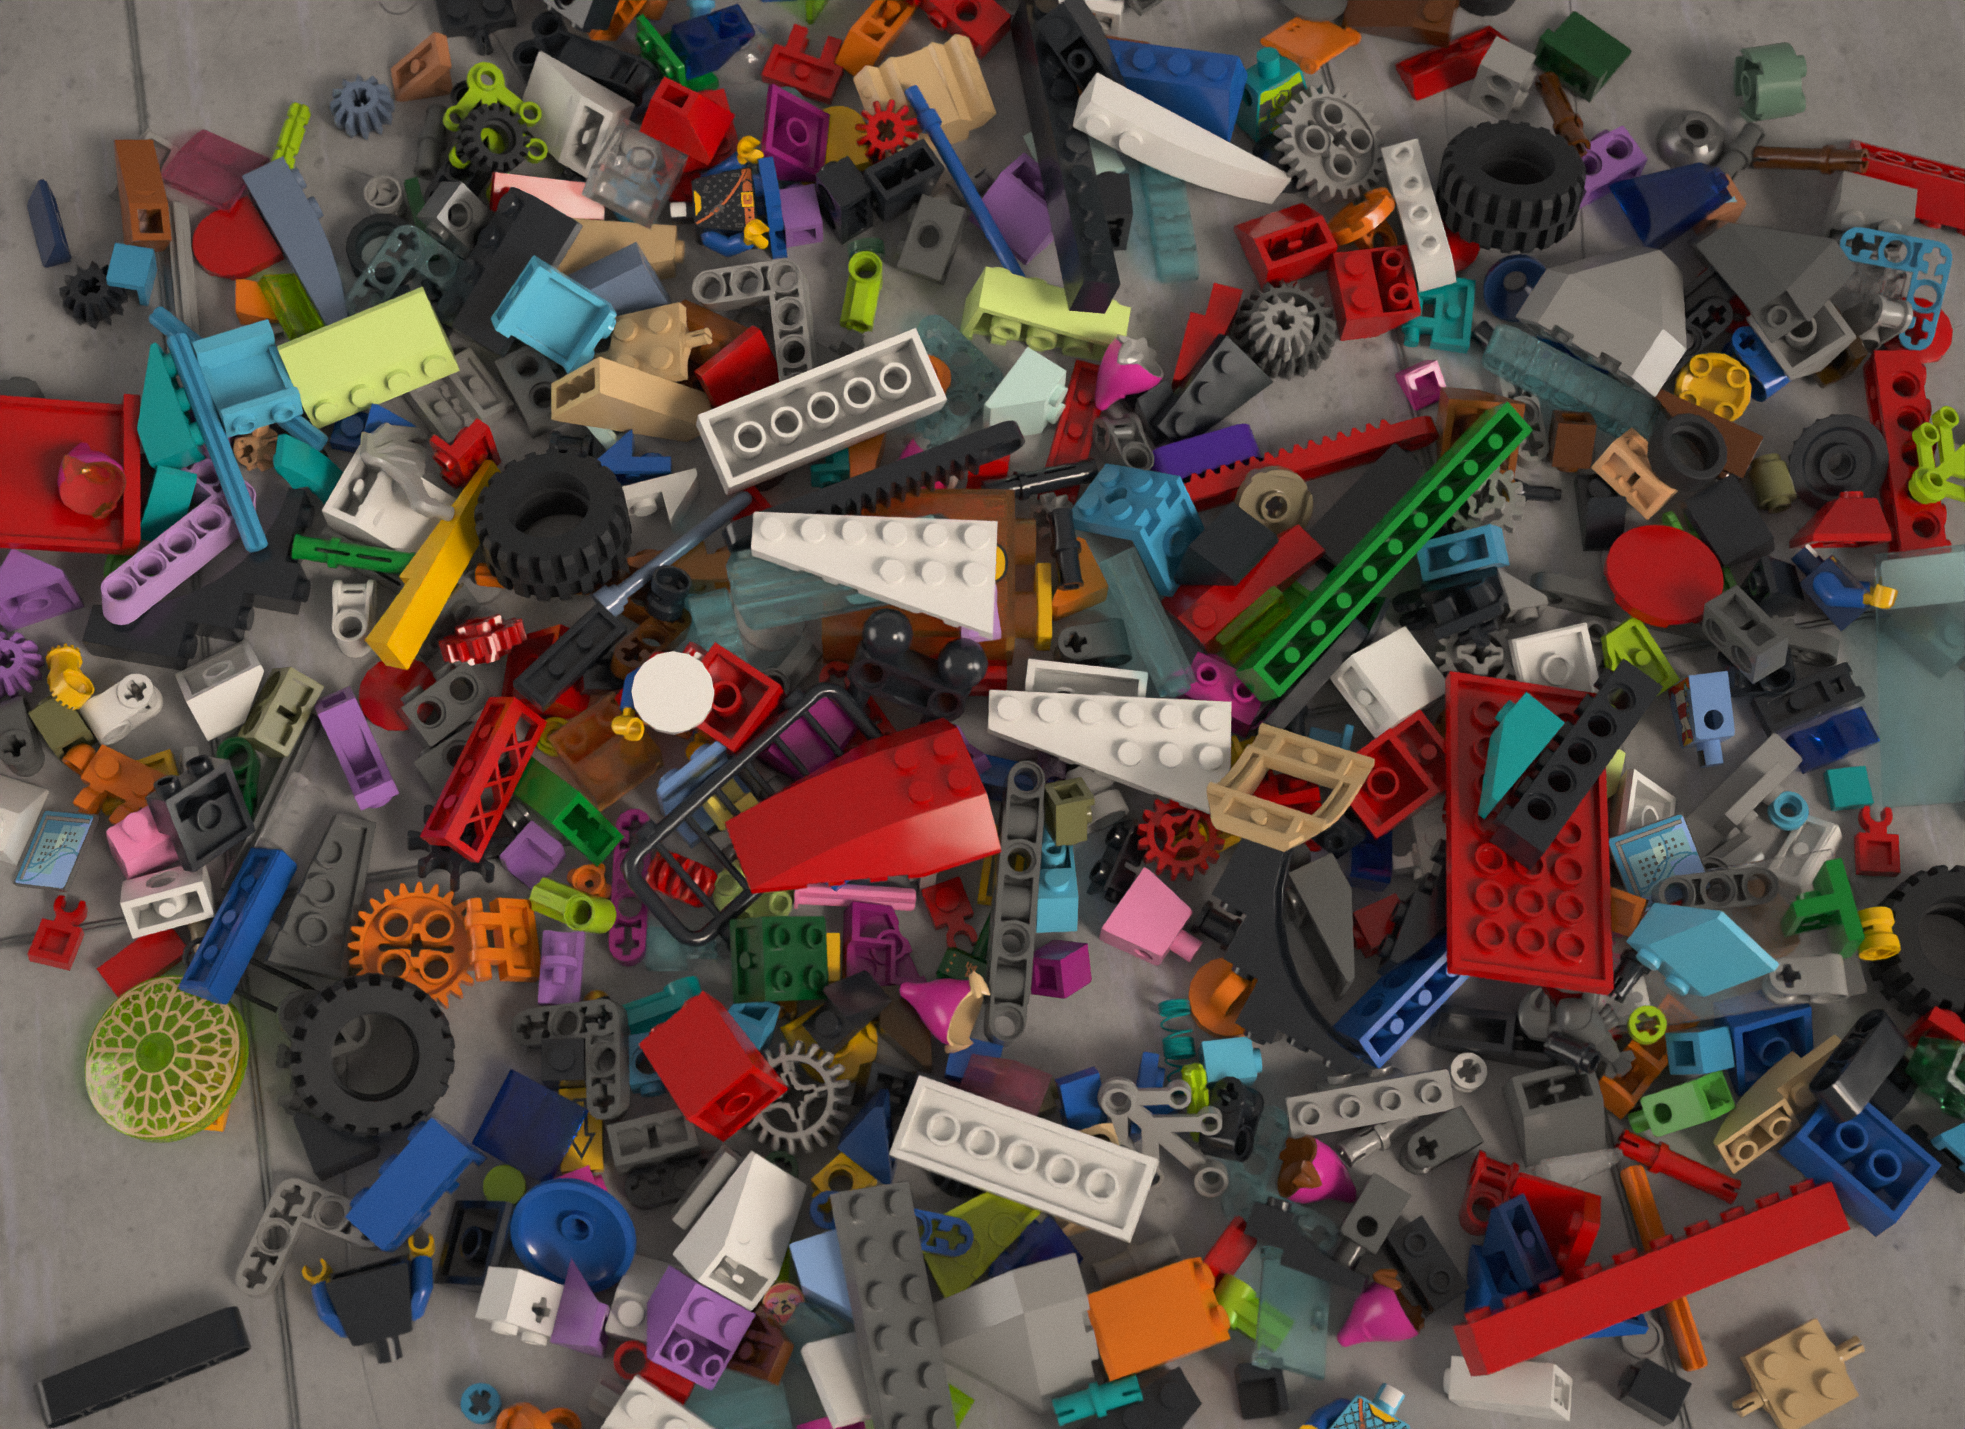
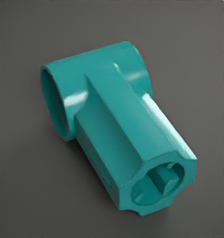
[622,976,703,1035]

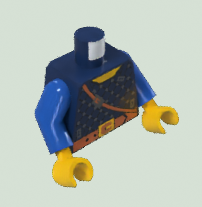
[1790,544,1898,631]

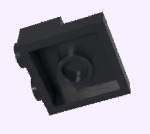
[145,755,256,873]

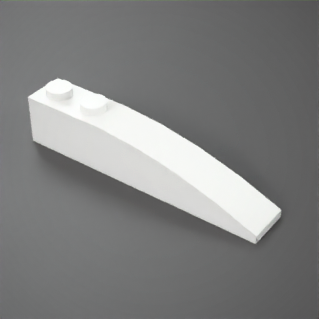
[1072,73,1291,204]

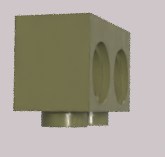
[237,667,324,758]

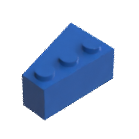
[345,1117,487,1253]

